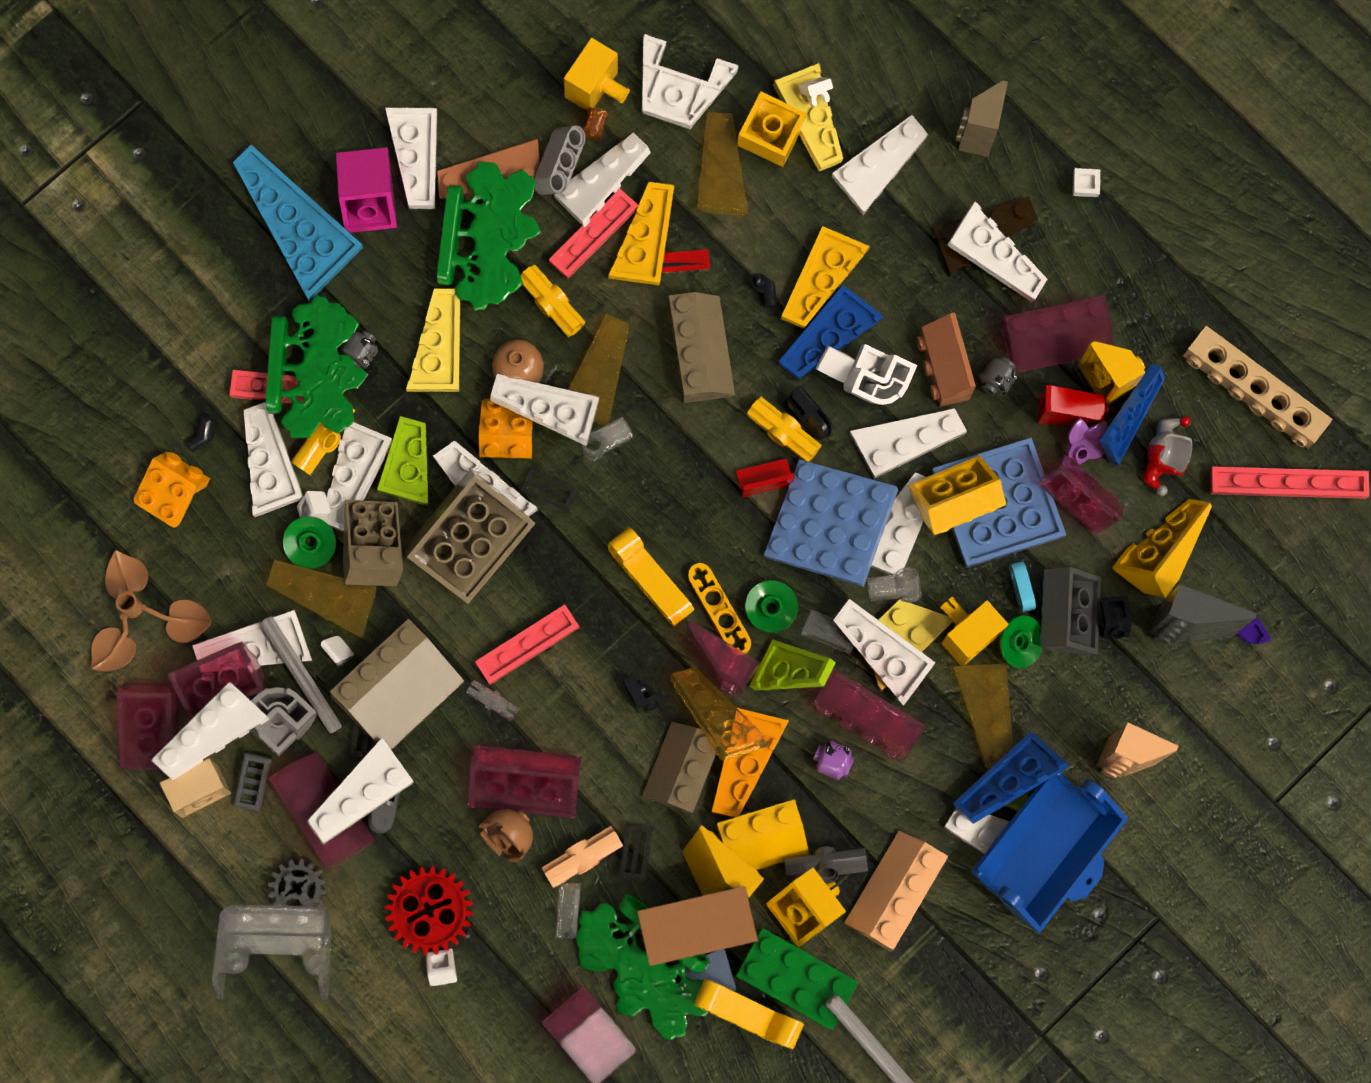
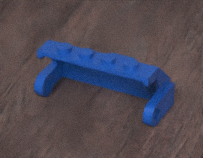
[971,772,1128,933]

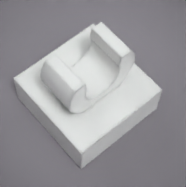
[798,77,833,106]
[1073,168,1100,197]

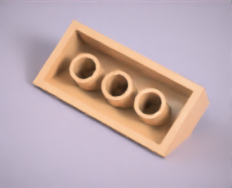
[1096,723,1178,779]
[844,831,948,952]

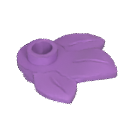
[1066,418,1108,465]

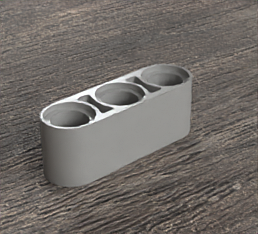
[534,126,585,195]

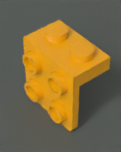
[479,399,533,459]
[134,451,210,527]

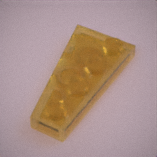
[697,112,748,217]
[568,314,630,428]
[267,560,377,639]
[952,664,1013,771]
[670,667,770,761]

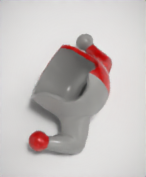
[1143,416,1192,496]

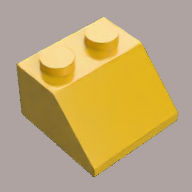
[737,92,807,167]

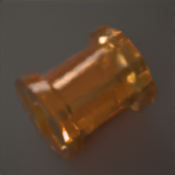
[582,107,610,141]

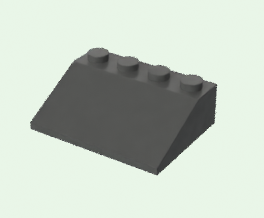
[1148,584,1257,644]

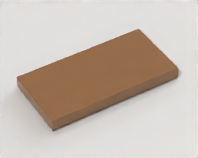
[638,886,758,966]

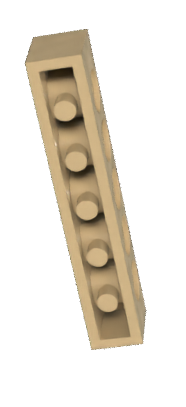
[1183,326,1333,449]

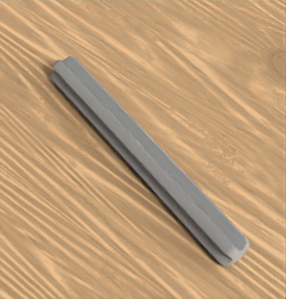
[260,616,342,733]
[826,994,914,1083]

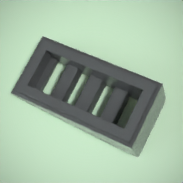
[233,751,273,812]

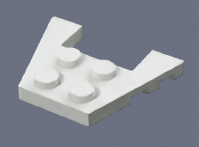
[642,34,738,129]

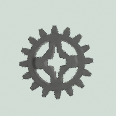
[268,859,328,919]

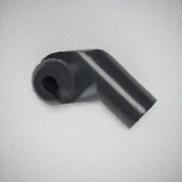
[749,273,777,308]

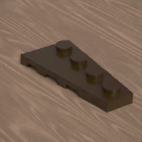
[932,197,1038,277]

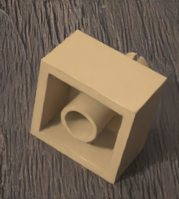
[160,758,231,818]

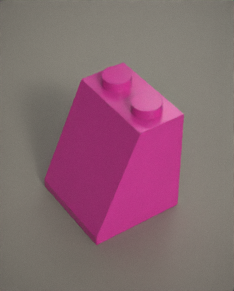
[336,148,397,233]

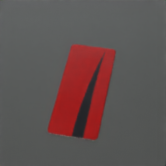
[662,249,710,273]

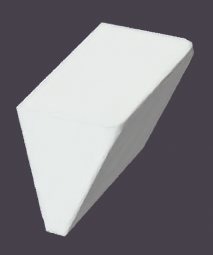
[816,346,855,383]
[297,491,330,519]
[321,636,354,667]
[426,949,457,986]

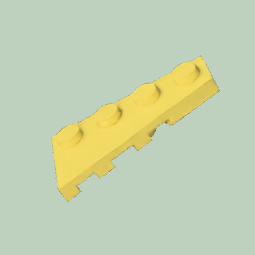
[773,63,843,171]
[406,289,460,392]

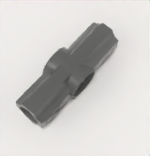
[784,846,868,883]

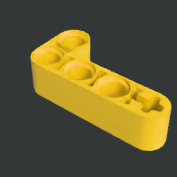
[608,527,694,627]
[693,979,804,1050]

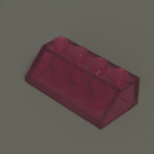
[1000,295,1113,373]
[813,669,926,760]
[468,745,582,819]
[269,752,375,871]

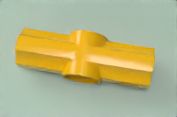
[521,265,585,338]
[747,397,822,462]
[291,409,355,475]

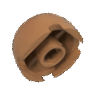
[492,339,544,383]
[479,809,533,862]

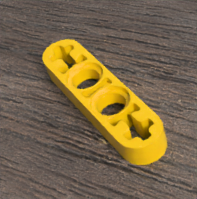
[688,563,751,657]

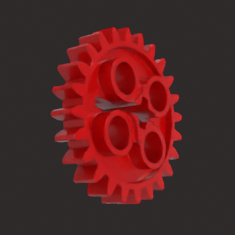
[385,866,474,956]

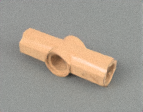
[542,826,623,888]

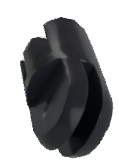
[783,386,833,440]

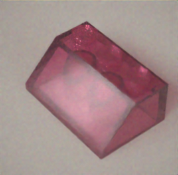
[1038,454,1124,536]
[167,641,267,721]

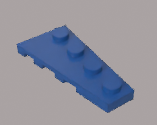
[778,285,884,380]
[1100,364,1165,466]
[953,732,1069,824]

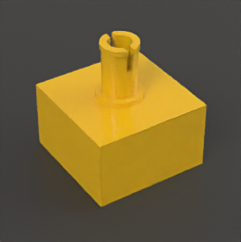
[564,38,630,113]
[940,597,1009,667]
[766,867,846,948]

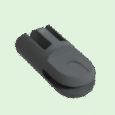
[368,793,400,833]

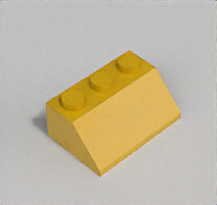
[1077,341,1145,406]
[908,455,1006,535]
[716,799,809,870]

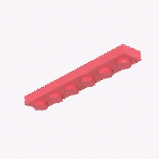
[1210,467,1369,499]

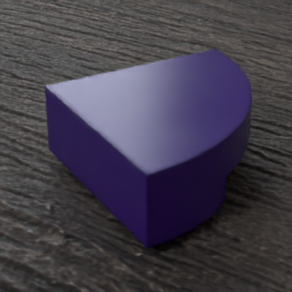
[1235,617,1272,644]

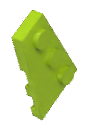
[377,416,429,506]
[749,639,836,691]

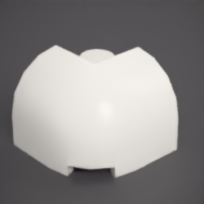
[844,344,917,405]

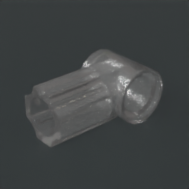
[582,417,633,460]
[868,567,922,603]

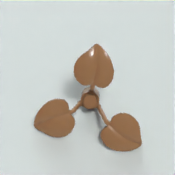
[91,551,211,672]

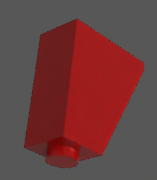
[1038,385,1109,427]

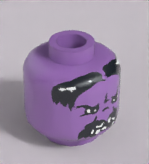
[813,740,855,780]

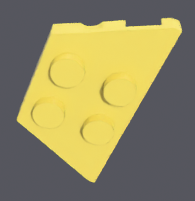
[871,600,953,692]

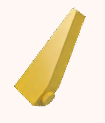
[1113,499,1212,598]

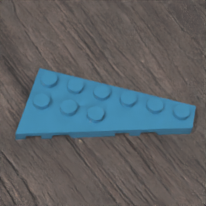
[233,145,363,302]

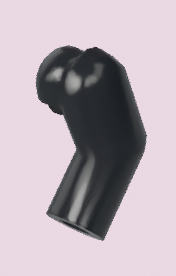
[186,414,216,452]

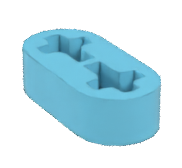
[1009,561,1036,612]

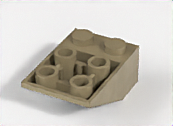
[343,500,403,586]

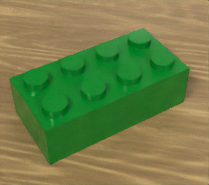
[735,928,858,1032]

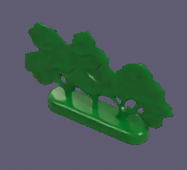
[437,162,541,311]
[266,295,368,438]
[575,894,710,1040]

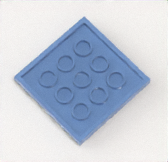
[932,438,1066,568]
[764,459,898,587]

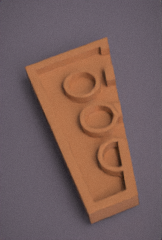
[437,139,540,199]

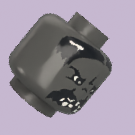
[340,330,379,369]
[979,356,1018,396]

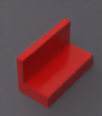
[736,458,795,498]

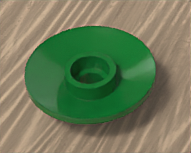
[283,516,336,569]
[745,580,798,633]
[1000,615,1042,668]

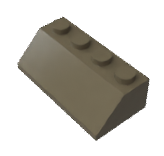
[668,292,735,403]

